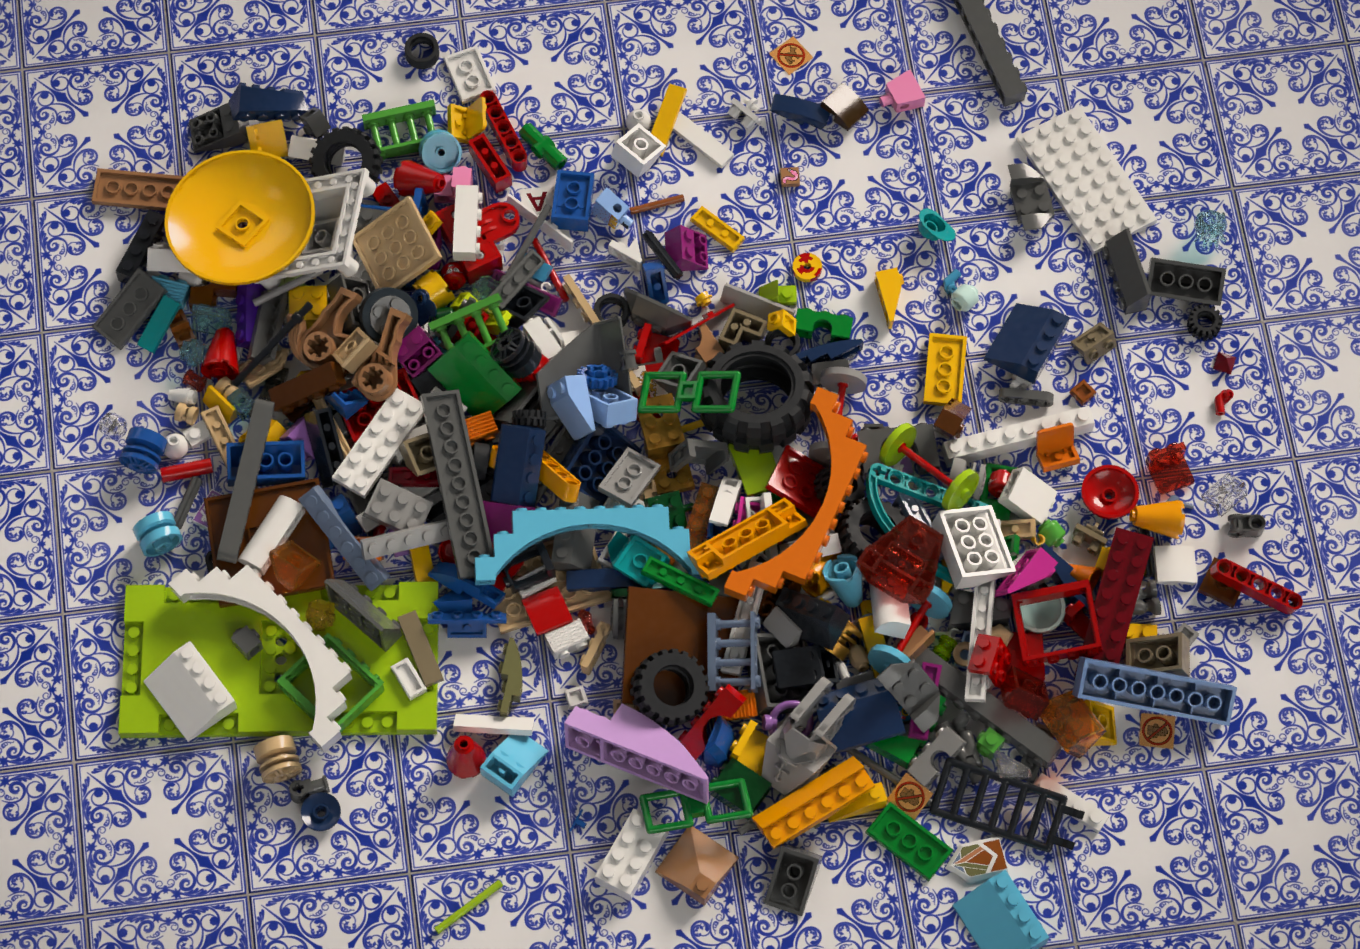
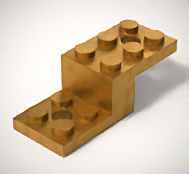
[637,393,695,496]

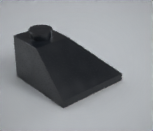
[501,285,550,328]

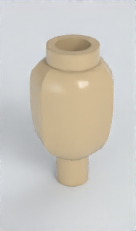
[848,638,869,672]

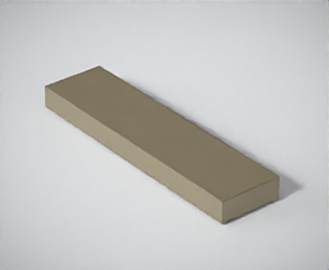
[397,610,444,687]

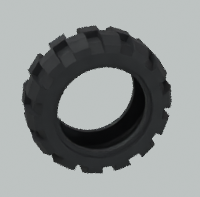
[700,340,814,454]

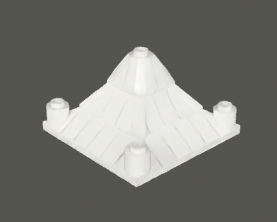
[254,168,376,291]

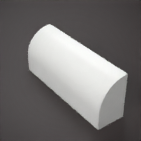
[237,495,305,575]
[869,571,911,639]

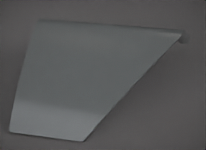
[536,316,639,421]

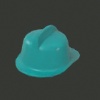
[918,208,956,241]

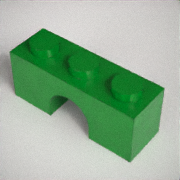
[796,308,853,343]

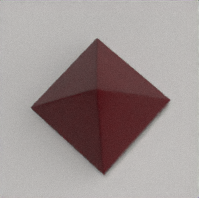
[1213,352,1236,374]

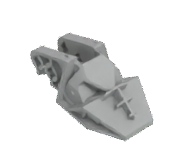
[761,677,856,796]

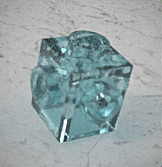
[179,339,209,367]

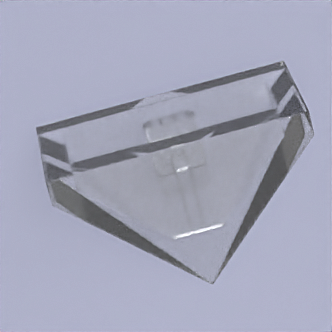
[994,750,1032,779]

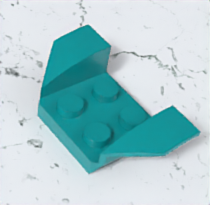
[607,532,674,589]

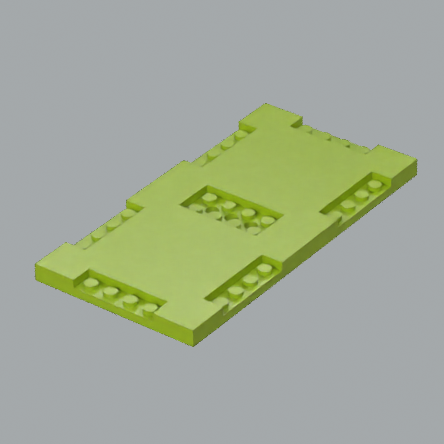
[118,581,439,738]

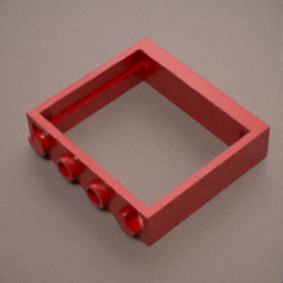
[1011,579,1103,668]

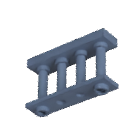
[707,611,761,694]

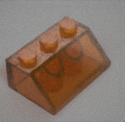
[1037,690,1106,759]

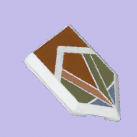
[945,836,1009,883]

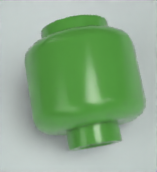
[1037,519,1066,548]

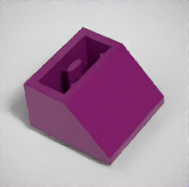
[665,225,709,271]
[397,325,443,379]

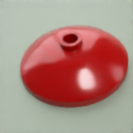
[1081,465,1139,519]

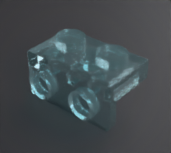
[191,304,232,335]

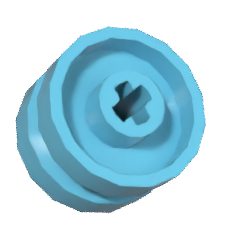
[418,129,462,173]
[133,511,183,557]

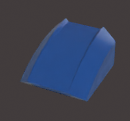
[704,716,737,768]

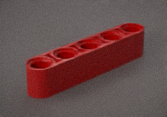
[480,90,528,172]
[1210,558,1303,614]

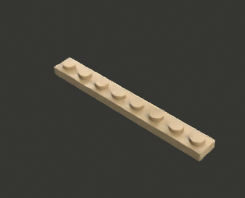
[563,274,642,397]

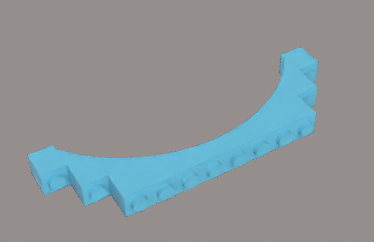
[474,504,707,585]

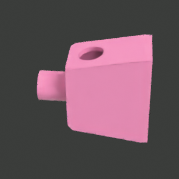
[879,70,926,113]

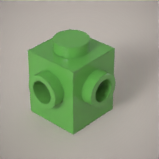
[976,727,1005,761]

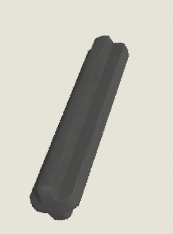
[174,476,202,530]

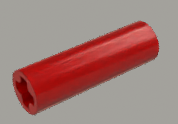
[160,458,213,483]

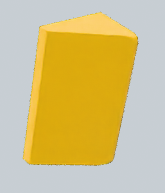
[202,385,237,425]

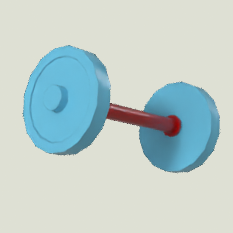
[867,581,953,674]

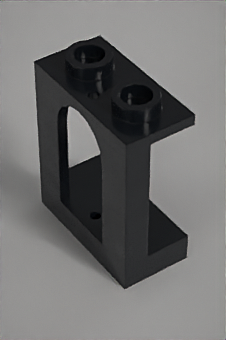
[501,540,556,594]

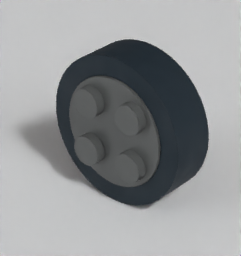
[359,287,418,343]

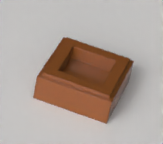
[1069,379,1097,406]

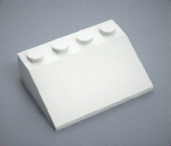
[932,505,1016,589]
[143,641,237,742]

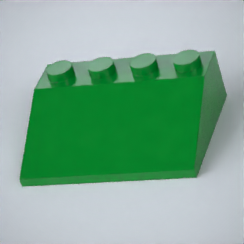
[427,330,522,417]

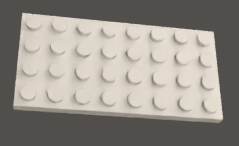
[1016,105,1157,255]

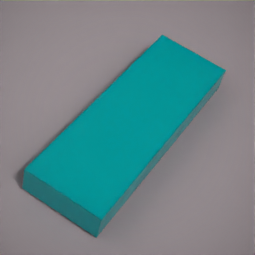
[137,295,182,354]

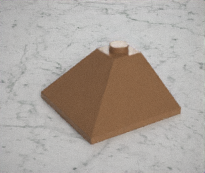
[655,826,739,906]

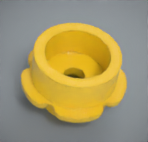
[694,291,712,308]

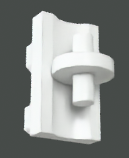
[727,98,762,130]

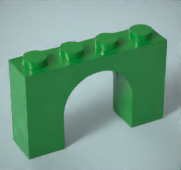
[866,695,947,769]

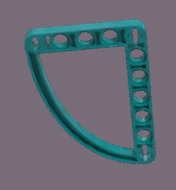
[866,463,989,589]

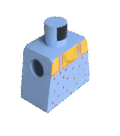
[591,187,634,230]

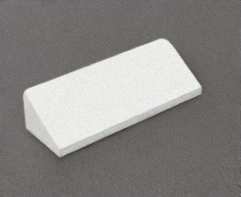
[288,135,346,166]

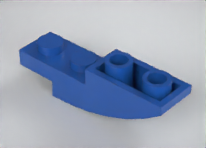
[428,562,506,609]

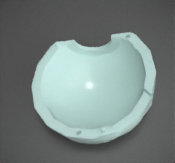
[1021,598,1066,634]

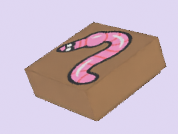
[780,167,800,187]

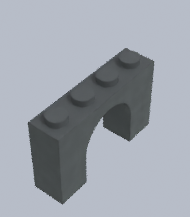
[857,423,940,480]

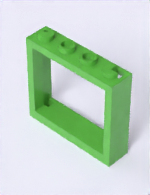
[277,633,385,733]

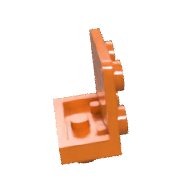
[1036,423,1080,473]

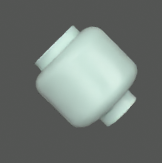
[951,284,979,312]

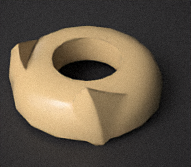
[953,641,970,667]

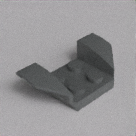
[1008,163,1055,231]
[877,658,940,733]

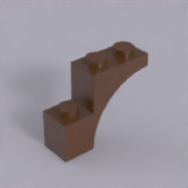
[189,283,237,313]

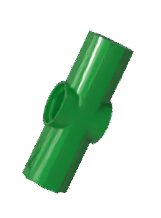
[519,123,567,171]

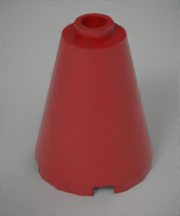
[393,160,446,197]
[201,327,239,381]
[446,735,486,779]

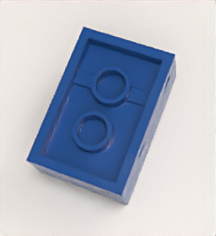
[551,170,595,232]

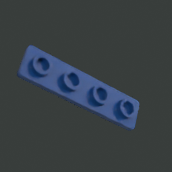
[428,611,507,638]

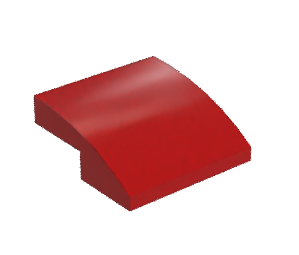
[521,586,573,636]

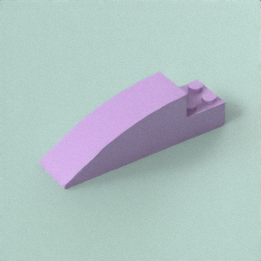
[564,704,709,804]

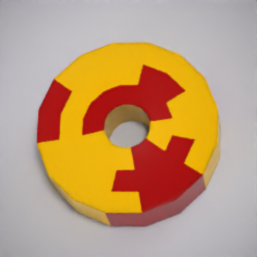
[792,253,822,283]

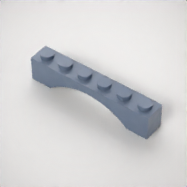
[298,485,391,591]

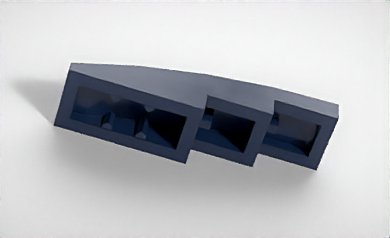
[796,339,864,369]
[1036,543,1089,613]
[566,568,644,592]

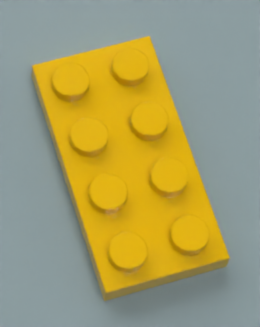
[923,333,967,406]

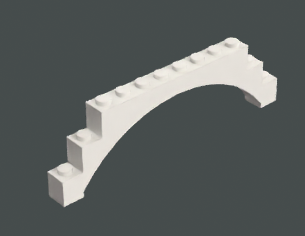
[168,564,352,753]

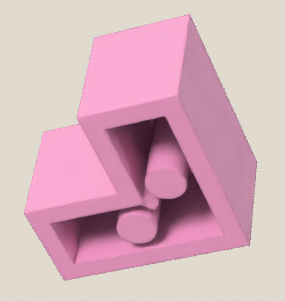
[434,166,473,204]

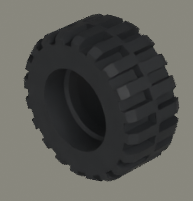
[309,126,383,184]
[834,497,911,574]
[630,649,710,727]

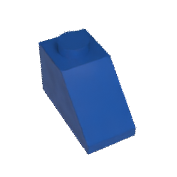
[642,261,669,303]

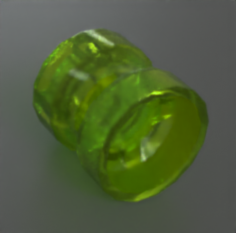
[932,635,958,662]

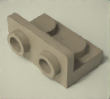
[1071,322,1117,365]

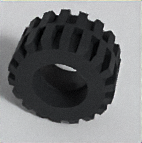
[814,464,866,514]

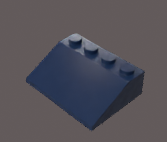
[984,303,1070,384]
[560,421,642,506]
[816,678,906,755]

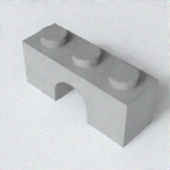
[907,726,967,787]

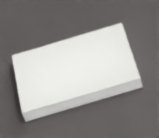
[443,45,497,105]

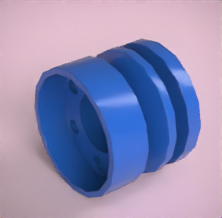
[119,427,168,474]

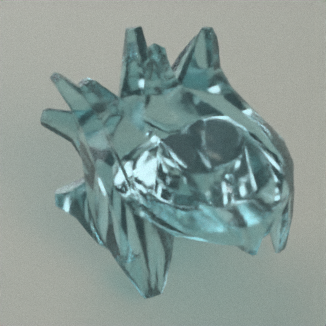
[1194,210,1227,249]

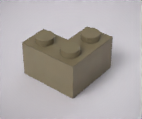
[718,307,767,352]

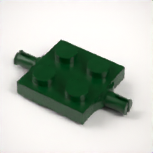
[643,490,695,529]

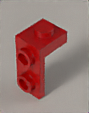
[1063,600,1090,640]

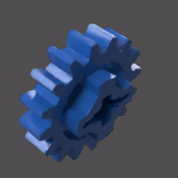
[577,364,618,390]

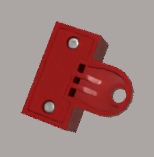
[435,202,520,285]

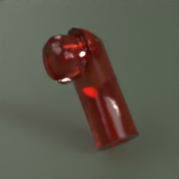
[578,609,595,634]

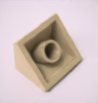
[332,327,378,374]

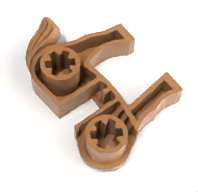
[286,287,412,402]

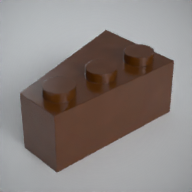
[934,398,972,440]

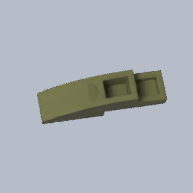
[497,637,523,717]

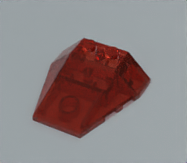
[856,515,944,605]

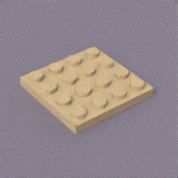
[353,196,443,289]

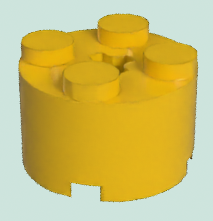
[412,269,455,309]

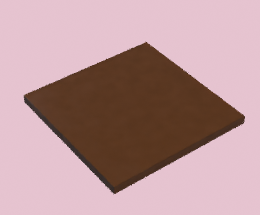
[203,478,335,608]
[621,586,739,712]

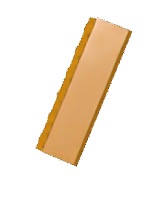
[687,498,808,581]
[752,756,875,850]

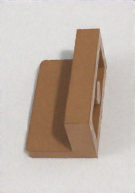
[902,625,935,660]

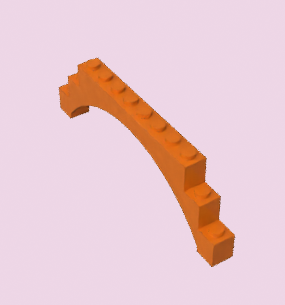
[724,387,869,602]

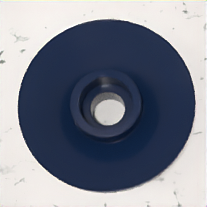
[301,792,341,831]

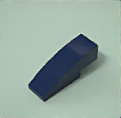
[769,94,830,130]

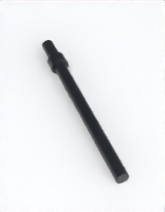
[232,302,313,387]

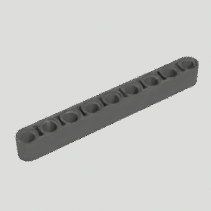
[217,398,275,564]

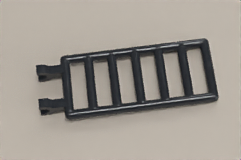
[929,757,1085,852]

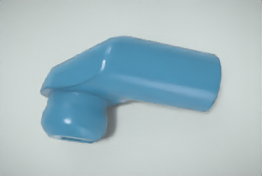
[943,269,961,295]

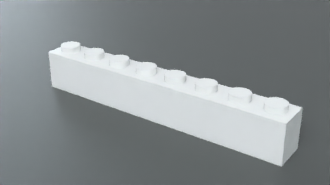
[942,406,1095,468]

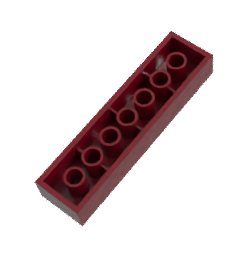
[1074,527,1154,679]

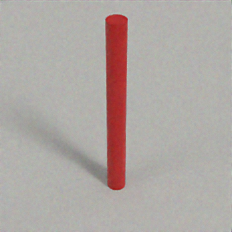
[532,238,569,303]

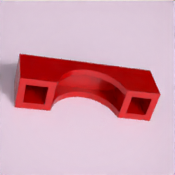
[678,684,747,761]

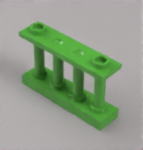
[362,99,436,161]
[428,293,508,351]

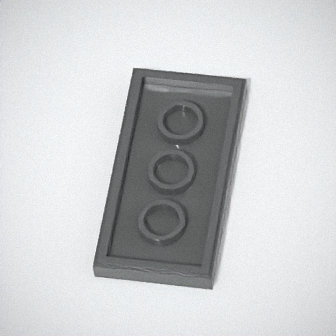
[92,268,168,350]

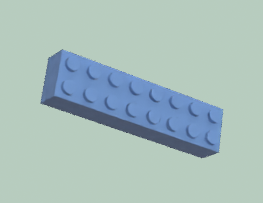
[1072,656,1237,726]

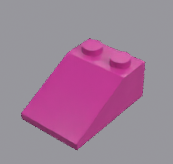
[995,547,1058,597]

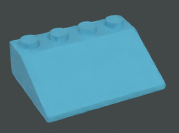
[952,870,1049,949]

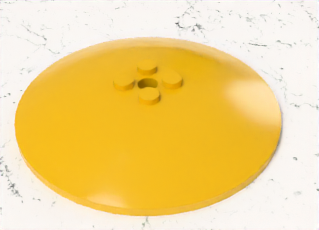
[165,150,315,285]

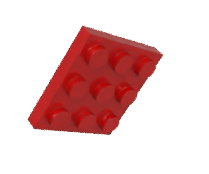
[765,445,825,518]

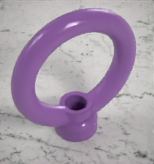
[762,700,814,737]

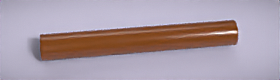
[629,194,685,215]

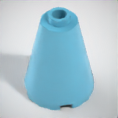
[822,554,863,607]

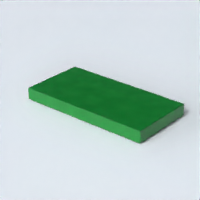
[865,802,953,882]

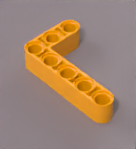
[488,445,581,503]

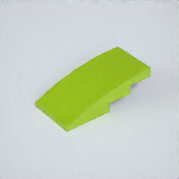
[727,443,776,497]

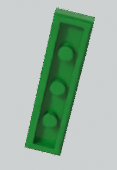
[641,556,720,608]

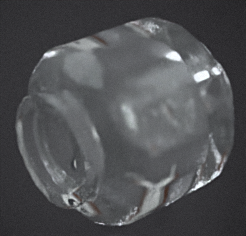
[99,412,127,440]

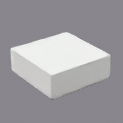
[564,685,589,710]

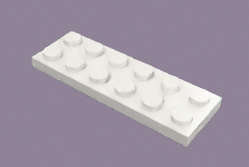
[332,388,424,499]

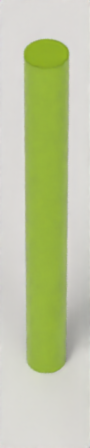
[434,880,503,934]

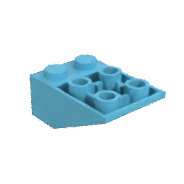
[480,735,549,797]

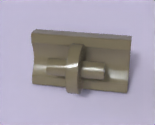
[1071,522,1108,556]

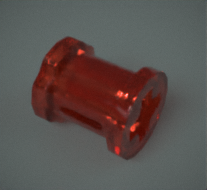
[182,369,208,392]

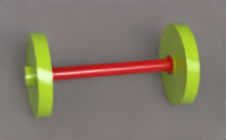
[879,423,980,510]

